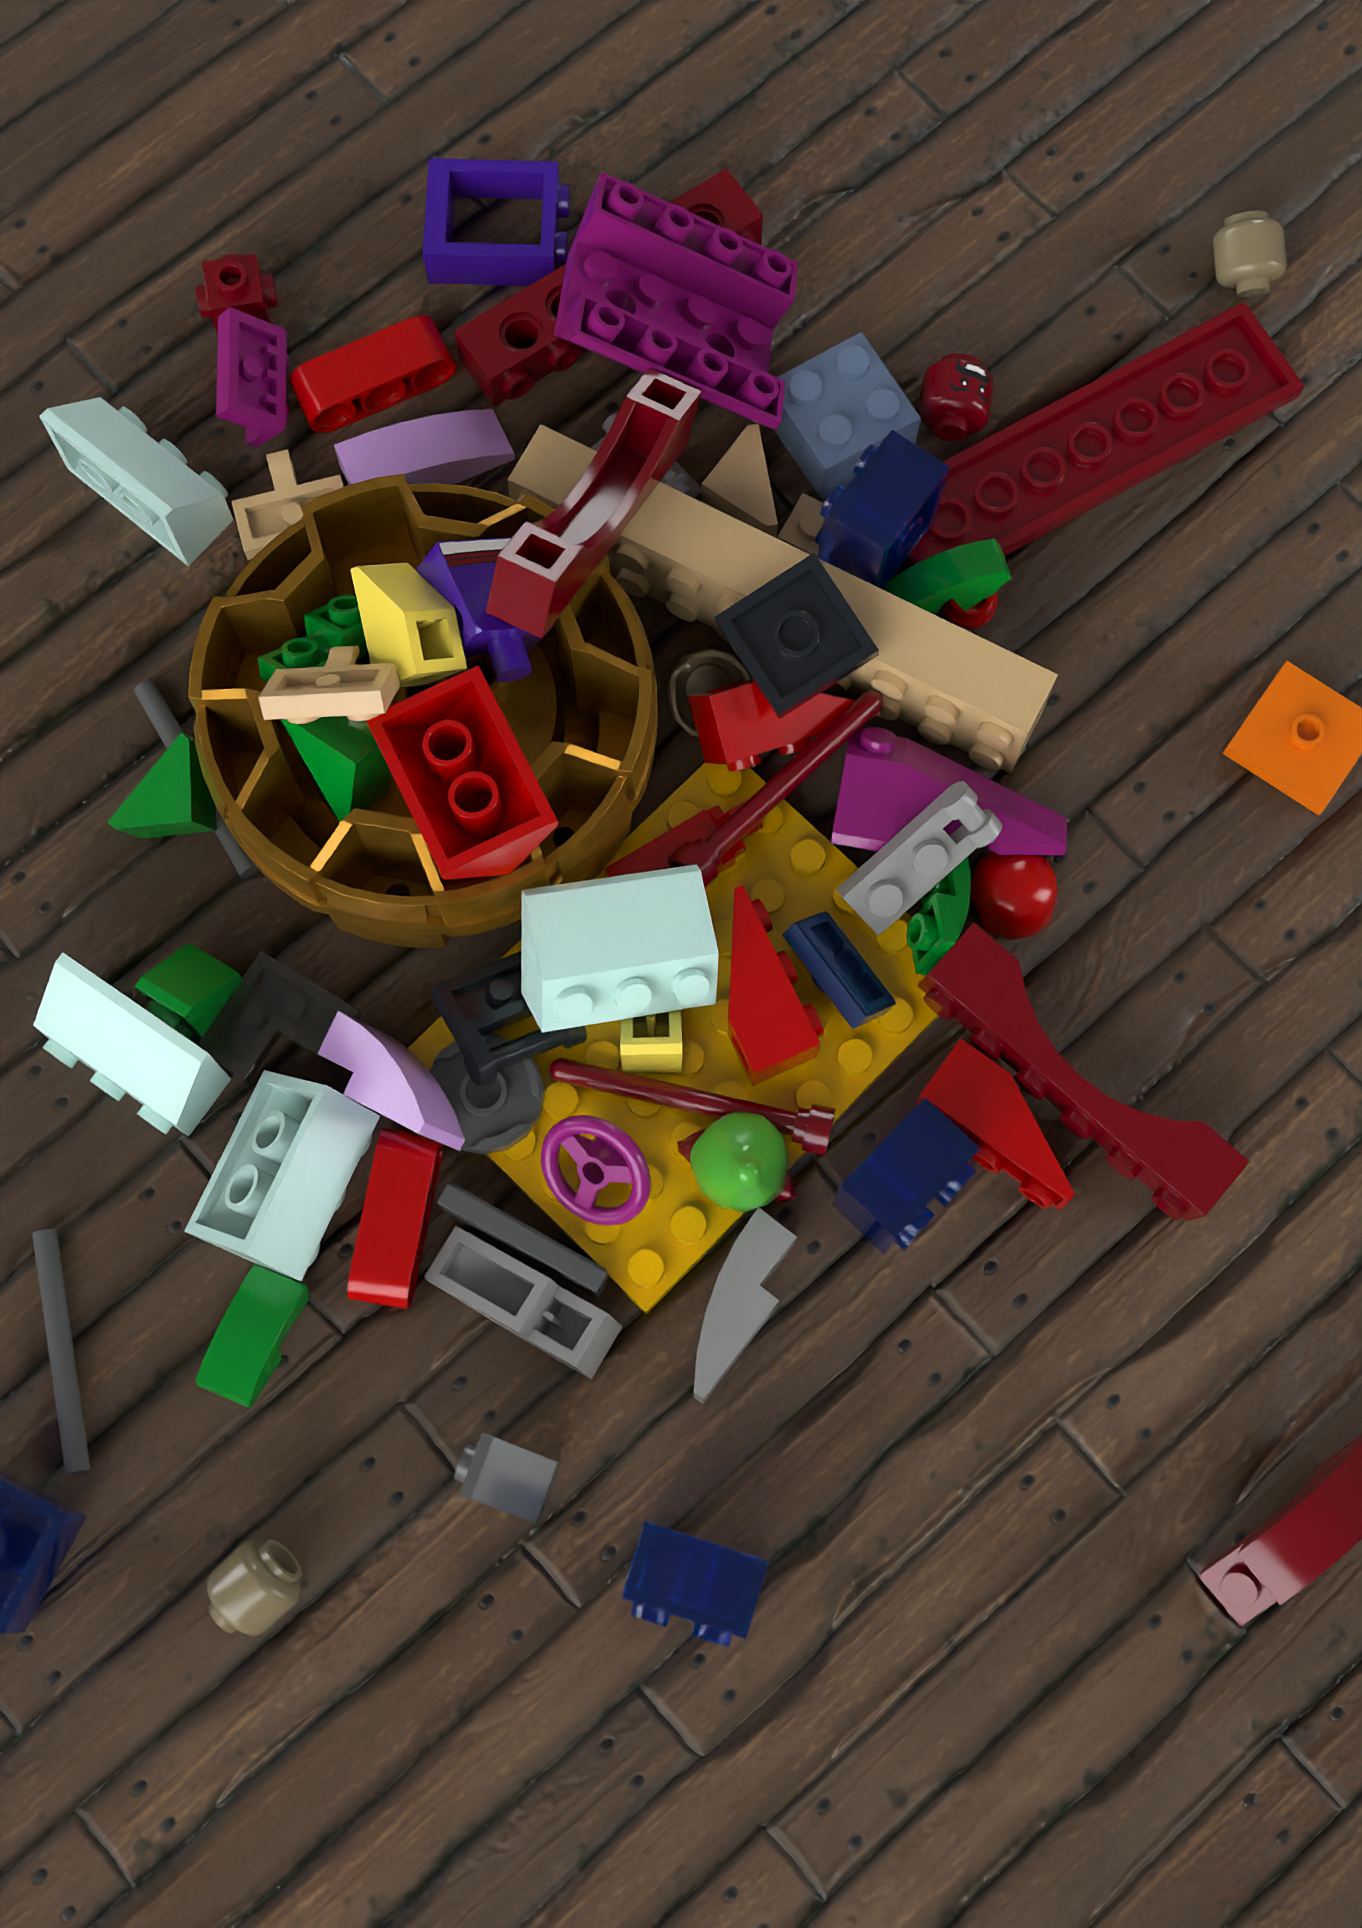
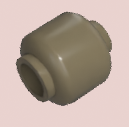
[1212,211,1287,298]
[207,1539,302,1636]

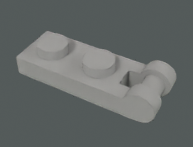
[836,781,1003,936]

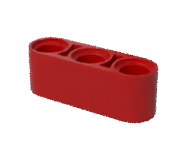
[289,315,457,433]
[347,1128,443,1310]

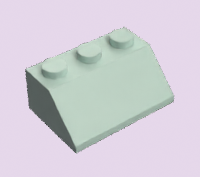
[39,397,233,567]
[521,864,719,1033]
[33,953,231,1137]
[185,1070,380,1281]

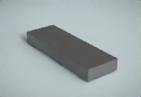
[437,1183,609,1299]

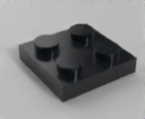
[714,553,879,719]

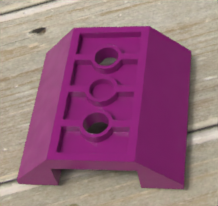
[554,172,798,430]

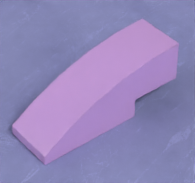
[334,409,515,485]
[317,1011,465,1151]

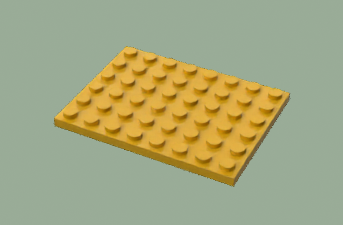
[407,763,939,1315]

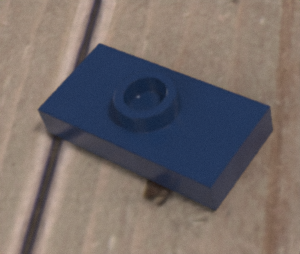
[782,911,896,1029]

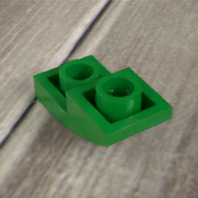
[884,539,1012,614]
[258,594,368,683]
[906,856,971,976]
[195,1264,310,1409]

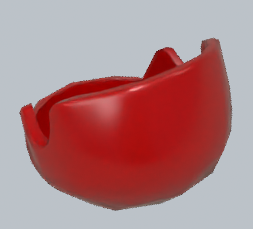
[970,851,1058,940]

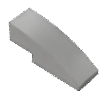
[693,1208,797,1404]
[423,1226,623,1379]

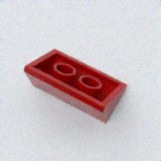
[366,666,559,880]

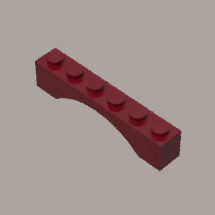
[486,368,702,639]
[917,922,1250,1221]

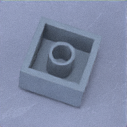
[774,332,921,500]

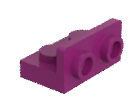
[216,307,289,448]

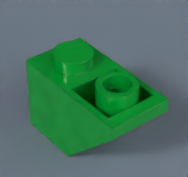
[135,943,249,1045]

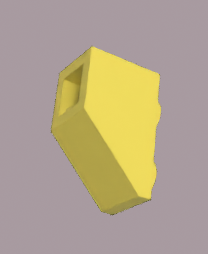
[351,563,467,687]

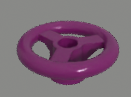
[541,1115,651,1226]

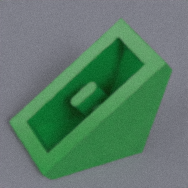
[281,716,391,822]
[107,732,217,838]

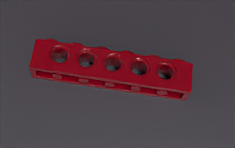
[454,168,763,407]

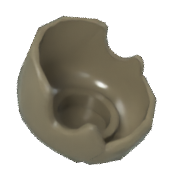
[666,648,750,737]

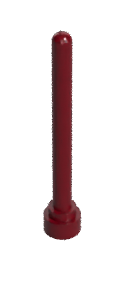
[668,690,884,888]
[549,1058,836,1156]

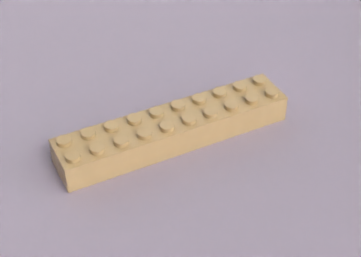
[507,424,1058,774]

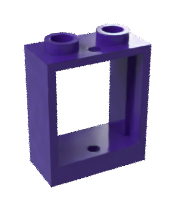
[423,158,570,286]

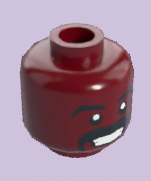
[918,353,993,442]

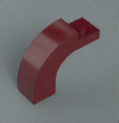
[1199,1435,1362,1626]

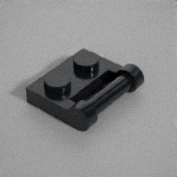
[431,951,587,1086]

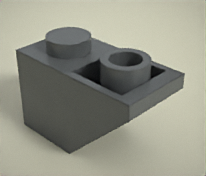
[454,1433,561,1524]

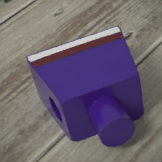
[416,537,552,683]

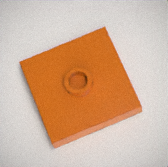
[1222,660,1362,816]

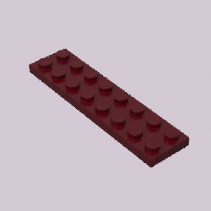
[871,302,1305,568]

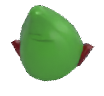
[677,1112,797,1212]

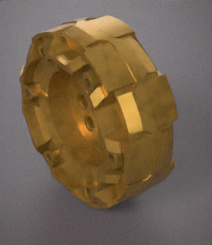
[188,474,658,948]

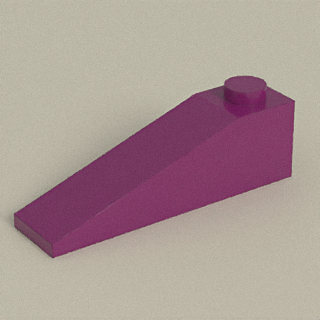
[831,727,1067,855]

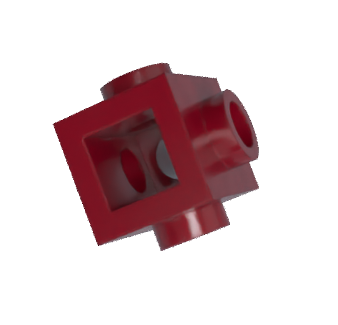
[195,253,279,335]

